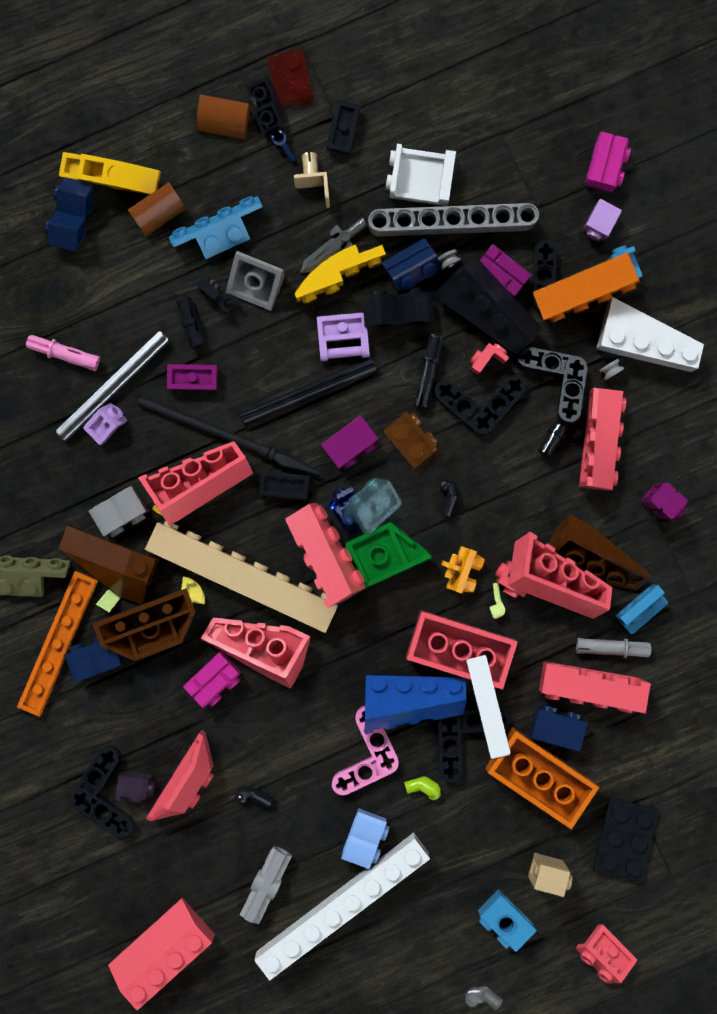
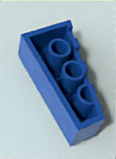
[365,675,466,734]

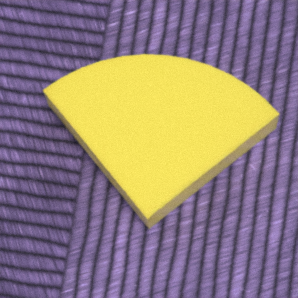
[181,577,205,604]

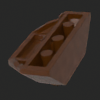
[93,588,196,661]

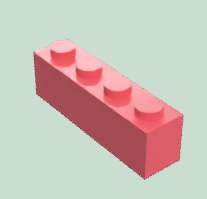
[579,388,626,491]

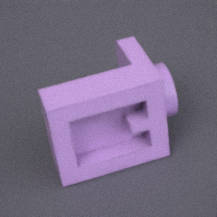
[83,403,127,445]

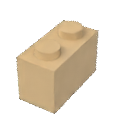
[528,853,572,897]

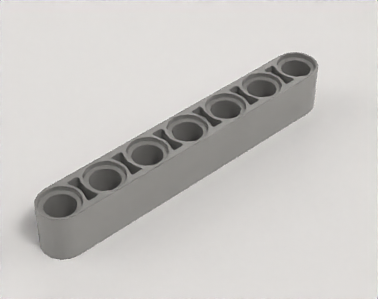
[368,203,539,237]

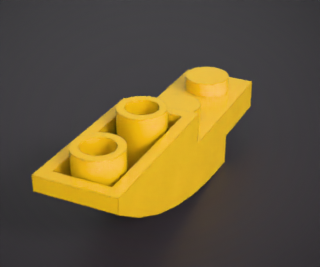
[59,152,161,195]
[295,244,386,303]

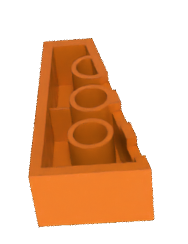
[533,252,641,323]

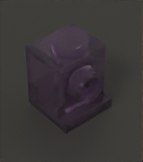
[115,771,155,802]

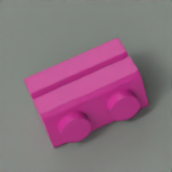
[584,132,631,192]
[183,651,241,708]

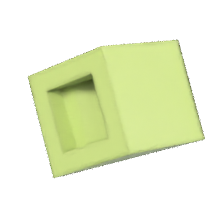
[96,589,121,613]

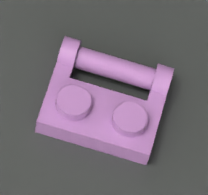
[317,313,370,362]

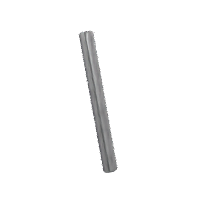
[56,332,169,441]

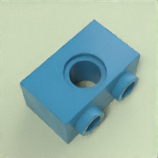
[478,889,537,952]

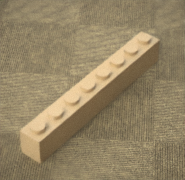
[145,521,338,633]

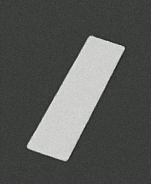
[467,655,510,759]

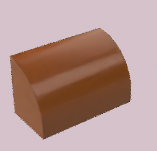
[197,95,251,140]
[128,182,187,237]

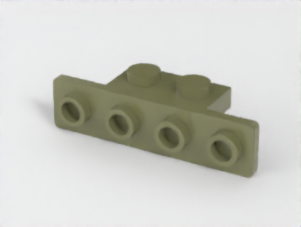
[0,556,70,597]

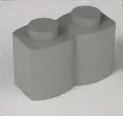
[89,486,149,538]

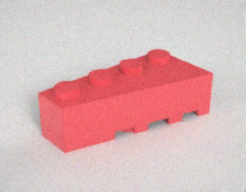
[285,503,366,608]

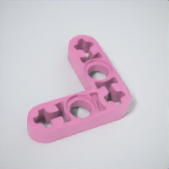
[332,706,399,795]

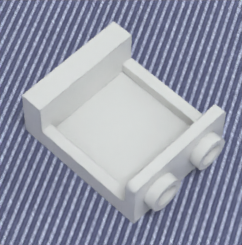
[386,144,456,206]

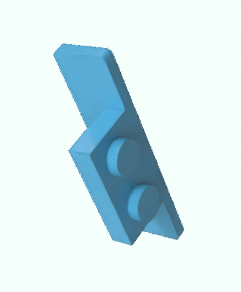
[169,196,263,259]

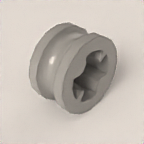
[438,249,461,271]
[599,359,624,380]

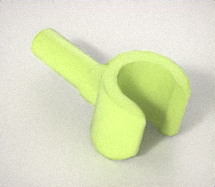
[489,583,505,619]

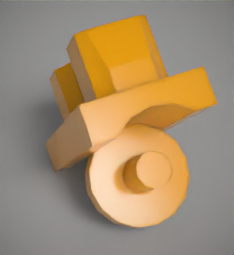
[441,546,485,594]

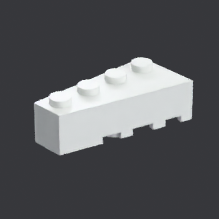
[596,297,704,372]

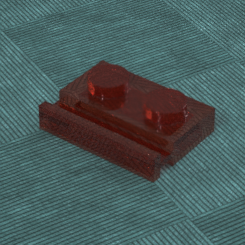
[267,48,313,106]

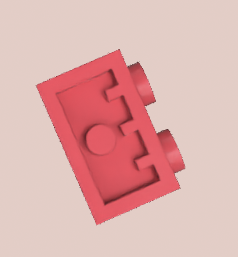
[575,924,637,984]

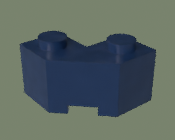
[45,177,94,251]

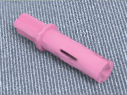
[26,335,100,371]

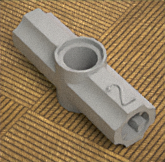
[240,846,292,924]

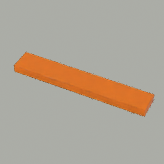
[17,571,99,717]

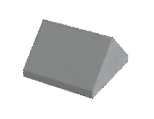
[226,251,285,311]

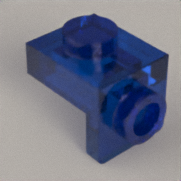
[329,486,366,529]

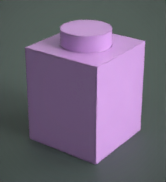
[583,199,622,241]

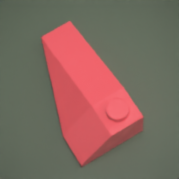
[201,618,310,689]

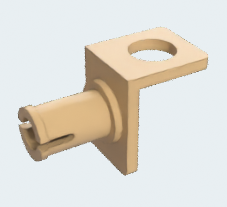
[294,152,330,208]

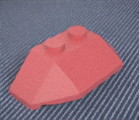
[146,730,214,821]

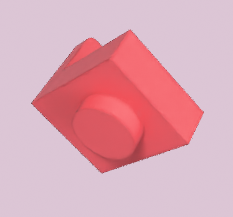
[470,343,509,375]
[495,560,526,598]

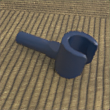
[270,128,296,162]

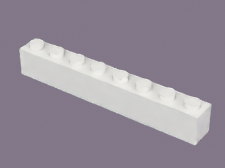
[254,833,430,981]

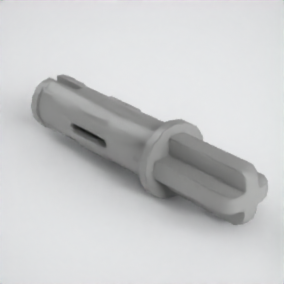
[576,638,651,658]

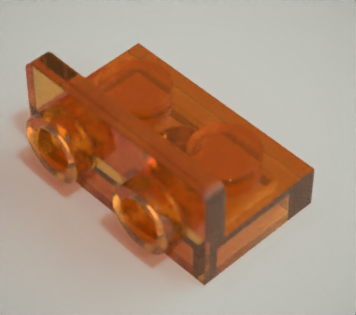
[383,411,438,469]

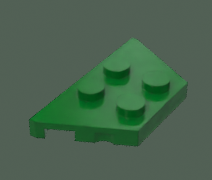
[345,522,432,588]

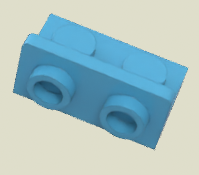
[615,584,668,634]

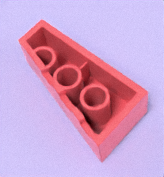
[138,441,253,526]
[508,532,612,619]
[539,661,651,713]

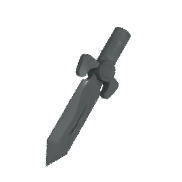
[300,218,368,273]

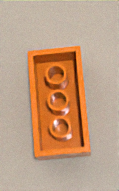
[485,727,599,829]

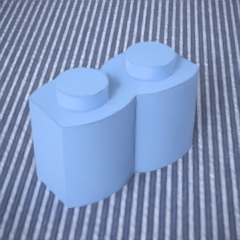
[341,808,389,869]

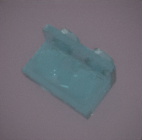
[343,478,403,534]

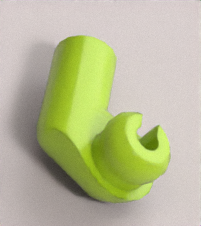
[404,776,441,800]

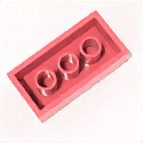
[406,610,518,690]

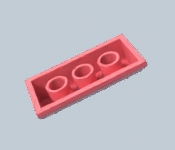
[108,898,215,1010]

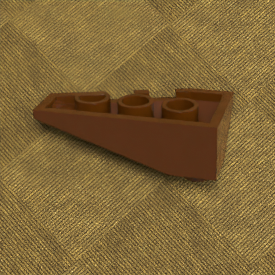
[548,514,651,591]
[59,526,160,605]

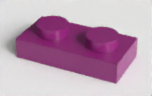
[167,364,218,391]

